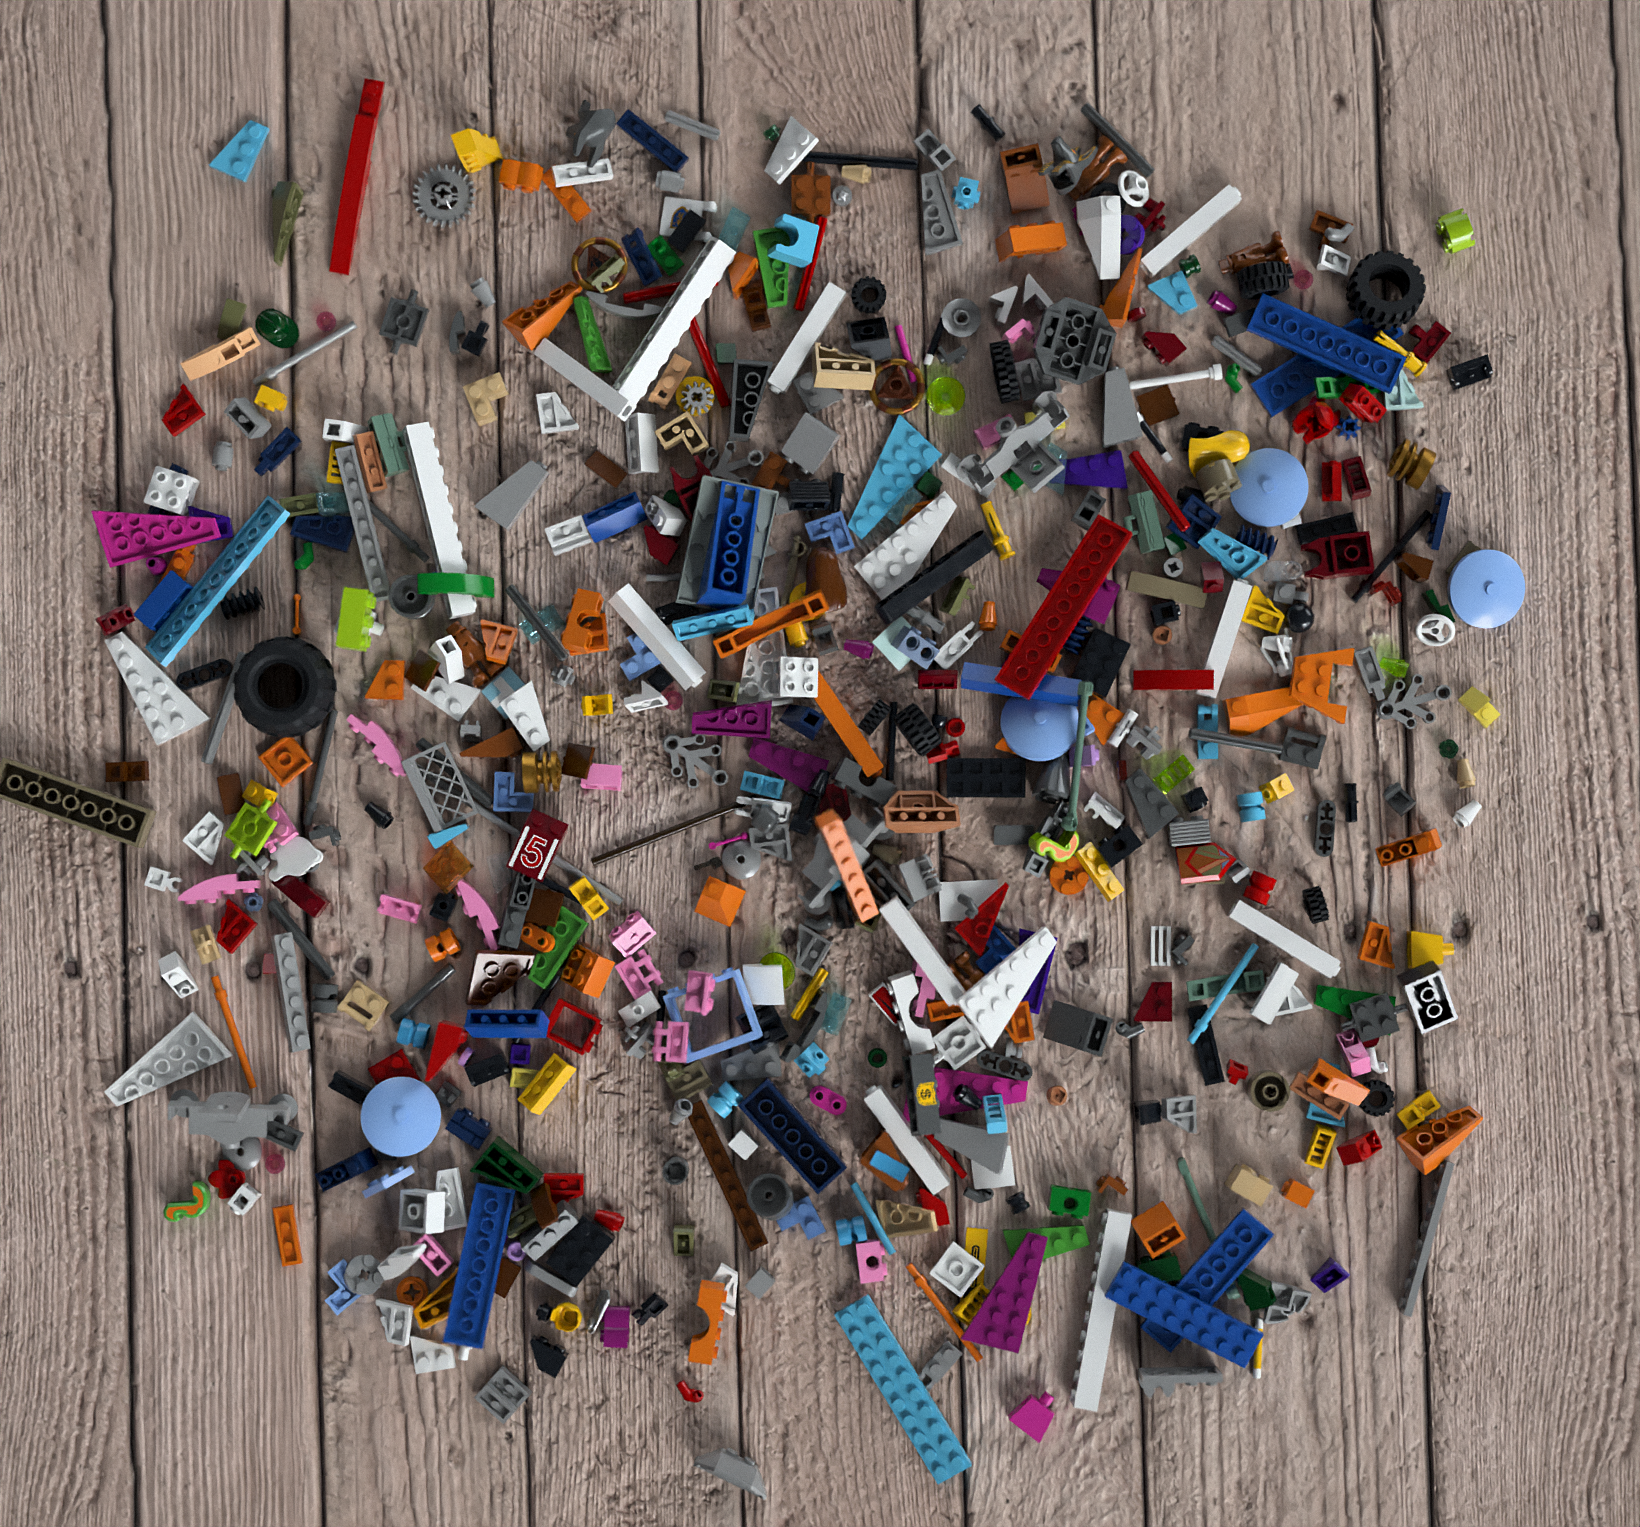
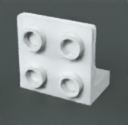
[144,466,200,516]
[773,657,818,698]

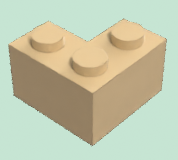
[463,372,509,426]
[654,411,709,457]
[1224,1164,1273,1207]

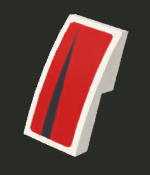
[868,982,910,1027]

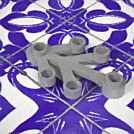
[691,441,763,485]
[1376,674,1452,729]
[662,734,728,789]

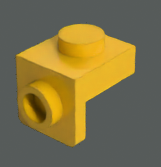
[581,694,613,716]
[1259,773,1294,804]
[242,779,278,808]

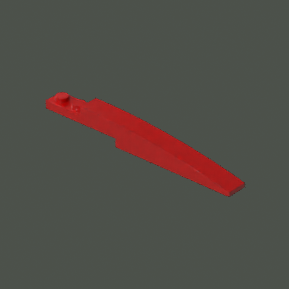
[329,78,385,275]

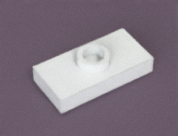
[618,991,661,1027]

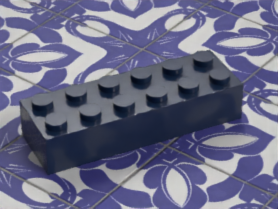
[738,1077,847,1194]

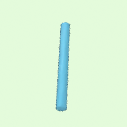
[850,1182,896,1256]

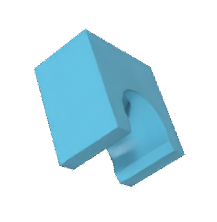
[767,213,819,268]

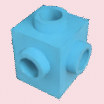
[952,177,981,210]
[793,1042,829,1078]

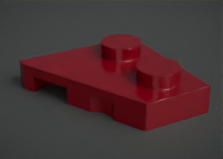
[815,783,851,827]

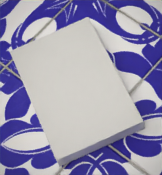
[939,879,1000,922]

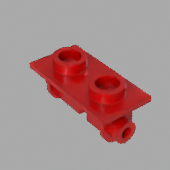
[1321,460,1342,501]

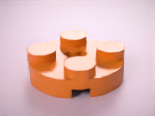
[1049,856,1089,895]

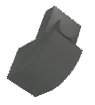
[1071,489,1107,531]

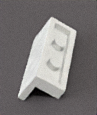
[625,413,659,474]
[1249,962,1299,1024]

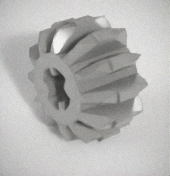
[681,382,714,416]

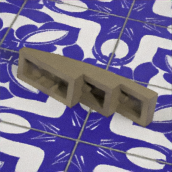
[1125,571,1207,609]

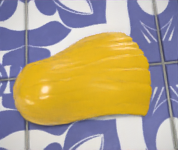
[1188,430,1250,478]

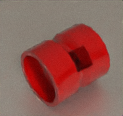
[1242,870,1277,906]

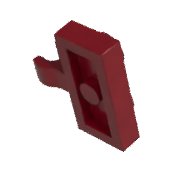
[1408,321,1451,363]

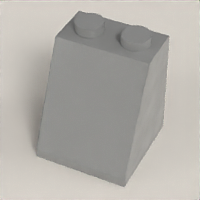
[781,412,841,475]

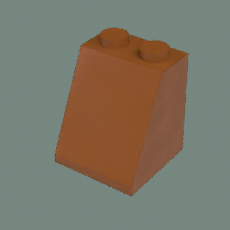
[859,1127,909,1192]

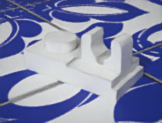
[1084,791,1125,829]

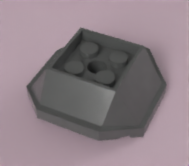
[1032,297,1117,385]

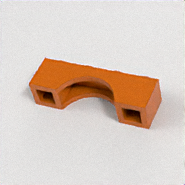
[688,1280,728,1365]

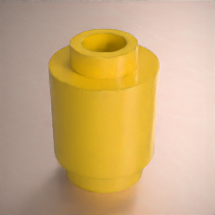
[784,621,809,648]

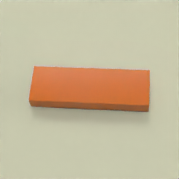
[272,1204,303,1267]

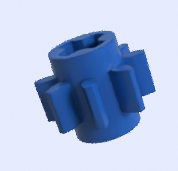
[1335,415,1361,441]

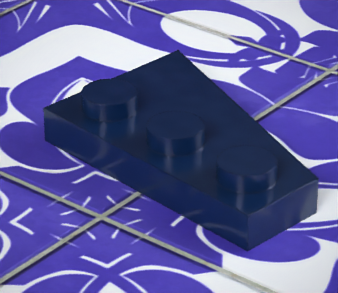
[290,515,355,553]

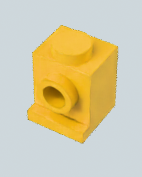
[254,385,287,412]

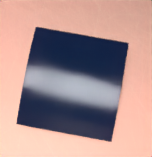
[1166,494,1222,549]

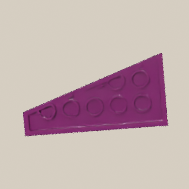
[960,1232,1048,1353]

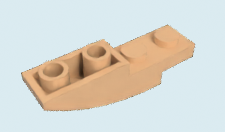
[180,326,261,381]

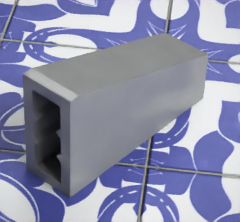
[1102,366,1143,448]
[474,460,549,531]
[934,1118,1010,1174]

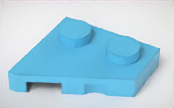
[1147,270,1198,315]

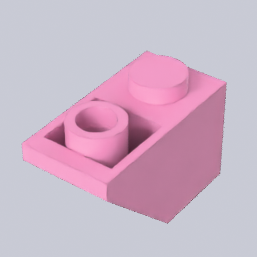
[1336,1028,1371,1078]

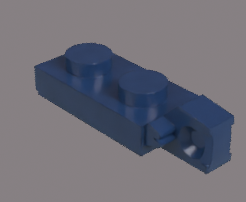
[254,427,302,477]

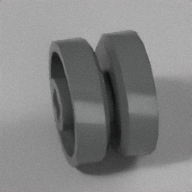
[389,574,436,620]
[747,1173,794,1221]

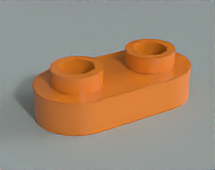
[520,923,555,953]

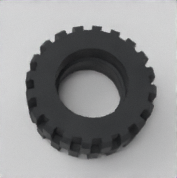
[1346,250,1426,330]

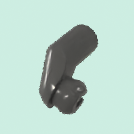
[963,1187,994,1203]

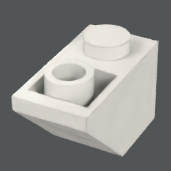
[322,419,368,445]
[644,495,687,536]
[427,635,465,684]
[158,951,198,999]

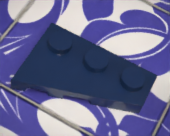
[1426,485,1451,550]

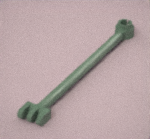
[1061,681,1093,831]
[1178,1157,1240,1300]

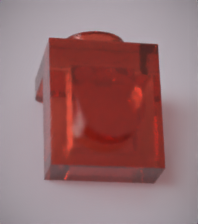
[1370,580,1402,606]

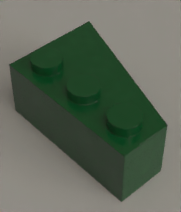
[470,1136,544,1194]

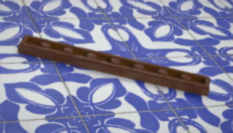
[688,1099,769,1251]

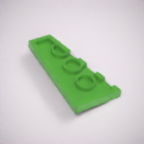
[528,905,589,989]
[1003,1225,1090,1260]

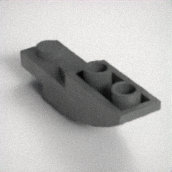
[497,872,536,949]

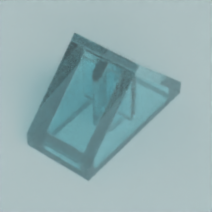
[316,492,350,517]

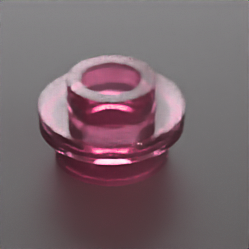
[1293,270,1313,290]
[316,312,336,331]
[664,691,683,711]
[265,1154,285,1174]

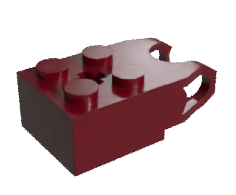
[669,454,713,523]
[1300,531,1375,580]

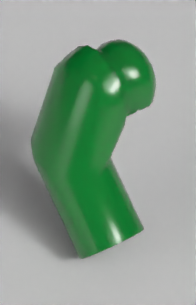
[294,543,314,570]

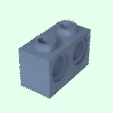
[891,625,940,670]

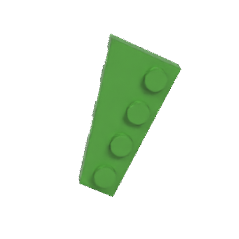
[752,227,790,309]
[573,296,613,374]

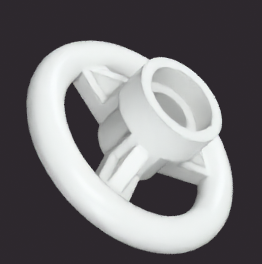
[1118,170,1149,207]
[1415,614,1455,646]

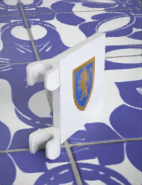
[659,196,717,243]

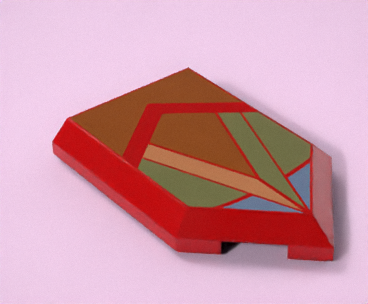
[1175,842,1236,884]

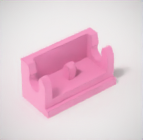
[973,414,1013,451]
[581,763,622,791]
[377,894,422,924]

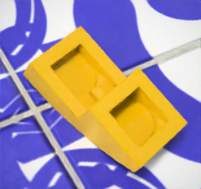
[568,875,609,921]
[1396,1089,1441,1130]

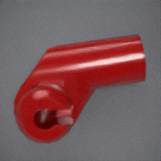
[676,1380,704,1403]

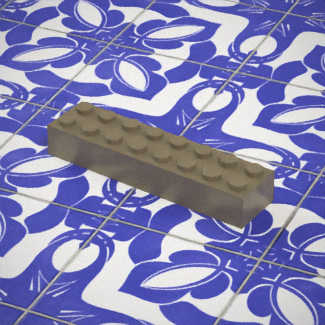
[0,757,157,848]

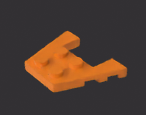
[1289,648,1355,724]

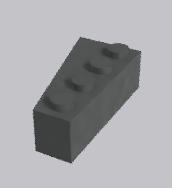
[727,359,773,442]

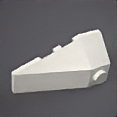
[1076,196,1121,280]

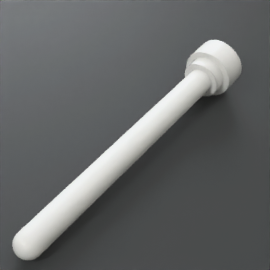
[1129,364,1222,389]

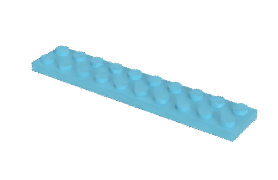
[145,495,290,667]
[834,1294,972,1484]

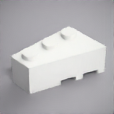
[499,680,550,752]

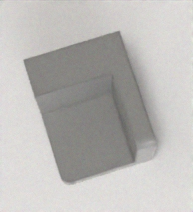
[745,1266,775,1299]

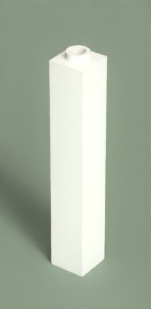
[1139,184,1242,279]
[767,282,846,395]
[533,338,636,422]
[1195,578,1252,699]
[608,583,706,691]
[880,896,966,1006]
[1227,899,1341,978]
[864,1084,950,1195]

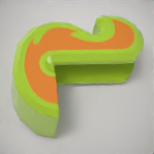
[1029,829,1079,862]

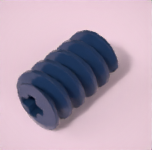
[1235,525,1278,560]
[1062,615,1094,655]

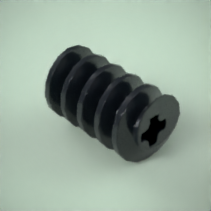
[220,586,265,620]

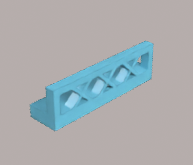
[672,604,755,641]

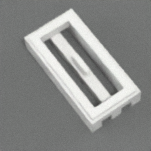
[1150,926,1171,966]

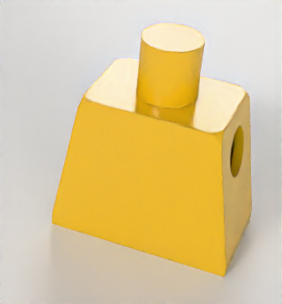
[1407,931,1454,969]

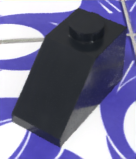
[1134,1100,1162,1125]

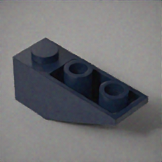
[315,1147,379,1192]

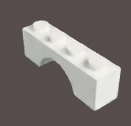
[886,970,935,1055]

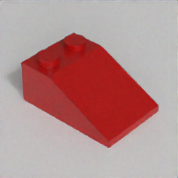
[425,1020,469,1082]

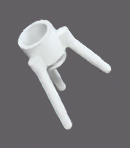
[1260,627,1293,677]

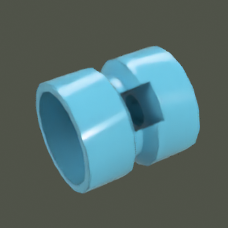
[1236,791,1266,822]
[707,1081,744,1118]

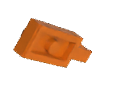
[158,544,197,584]

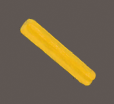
[791,967,828,1021]

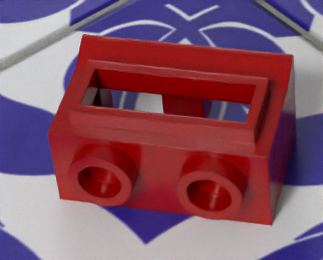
[1339,383,1387,423]

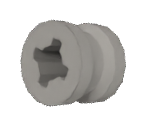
[1162,558,1183,579]
[1005,1037,1023,1058]

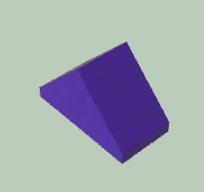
[1310,1257,1350,1293]

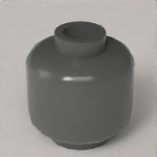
[750,804,780,834]

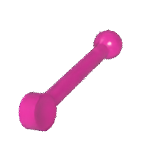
[709,832,748,850]

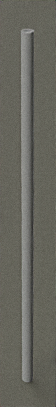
[417,763,623,906]

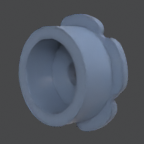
[244,892,263,912]

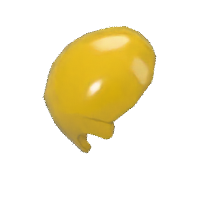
[550,1302,582,1332]

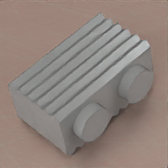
[224,397,271,439]
[1167,815,1211,846]

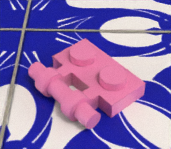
[263,802,299,853]
[615,949,664,1000]
[652,1021,689,1063]

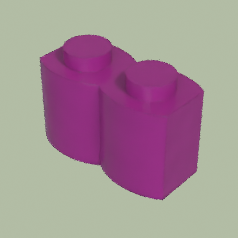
[600,1305,630,1348]

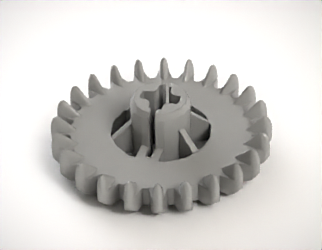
[412,164,477,228]

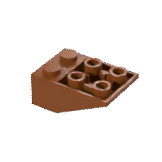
[998,143,1050,214]

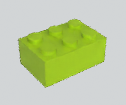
[336,587,376,652]

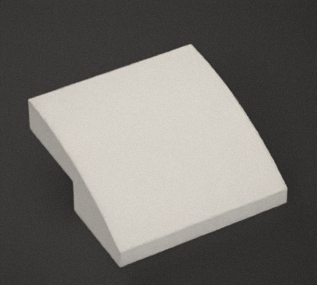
[743,963,784,1005]
[970,1145,1015,1189]

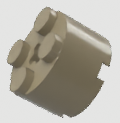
[1196,459,1242,502]
[1247,1070,1290,1112]

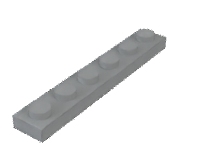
[271,932,311,1053]

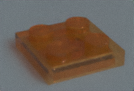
[423,840,474,894]

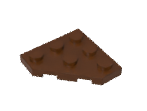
[465,950,535,1005]

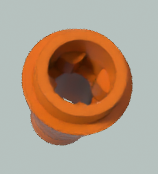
[978,601,997,631]

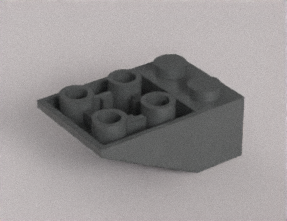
[1043,1000,1113,1057]

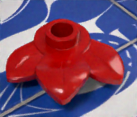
[208,1159,246,1199]

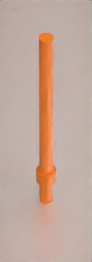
[211,975,257,1089]
[906,1262,983,1362]

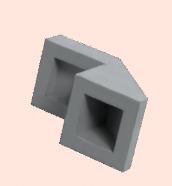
[913,129,956,171]

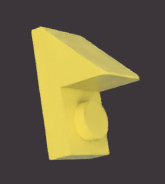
[1458,686,1501,728]

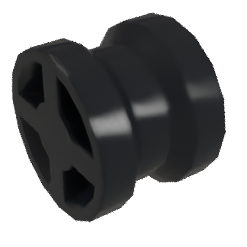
[1006,1191,1030,1215]

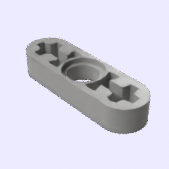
[524,1260,579,1297]

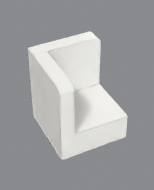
[728,1128,759,1160]

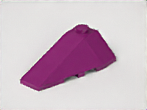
[1036,568,1121,624]

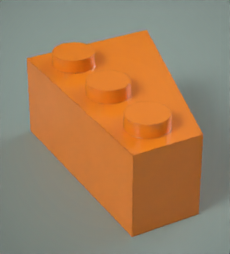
[995,221,1067,262]

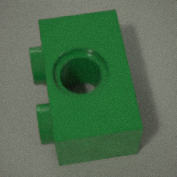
[1047,1184,1092,1219]

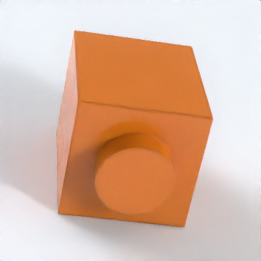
[1281,1178,1315,1208]

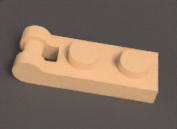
[648,353,692,410]

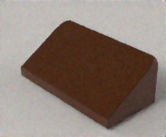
[584,450,628,489]
[217,773,245,815]

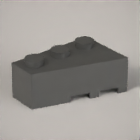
[1123,768,1179,839]
[862,858,917,911]

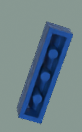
[464,1009,549,1038]

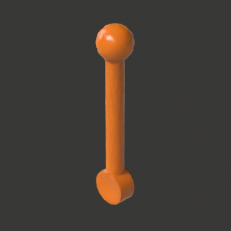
[292,594,301,635]

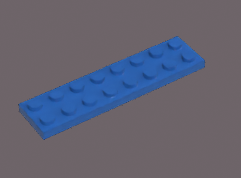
[1246,293,1407,394]
[1250,318,1404,418]
[443,1183,515,1350]
[1140,1208,1274,1353]
[1105,1261,1264,1368]

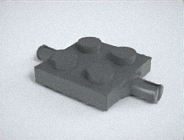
[379,289,429,355]
[1340,992,1408,1042]

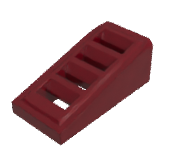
[1341,456,1372,501]

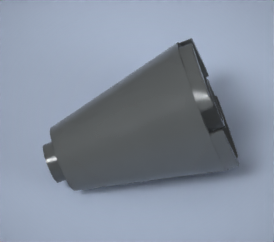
[1031,752,1071,805]

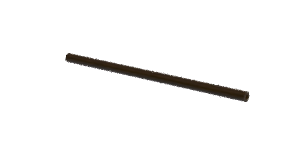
[591,794,757,866]

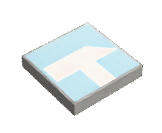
[480,665,526,721]

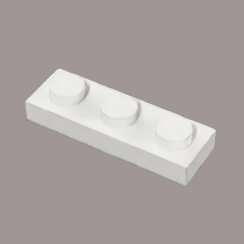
[551,158,613,187]

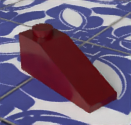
[271,875,330,918]

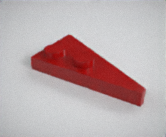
[954,882,1009,957]

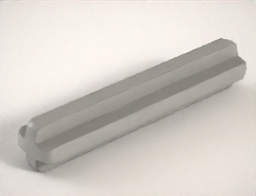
[665,110,720,141]
[1211,335,1262,377]

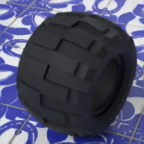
[233,636,337,738]

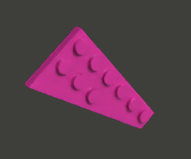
[91,510,221,568]
[903,1067,1028,1121]

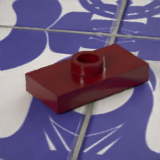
[918,670,958,689]

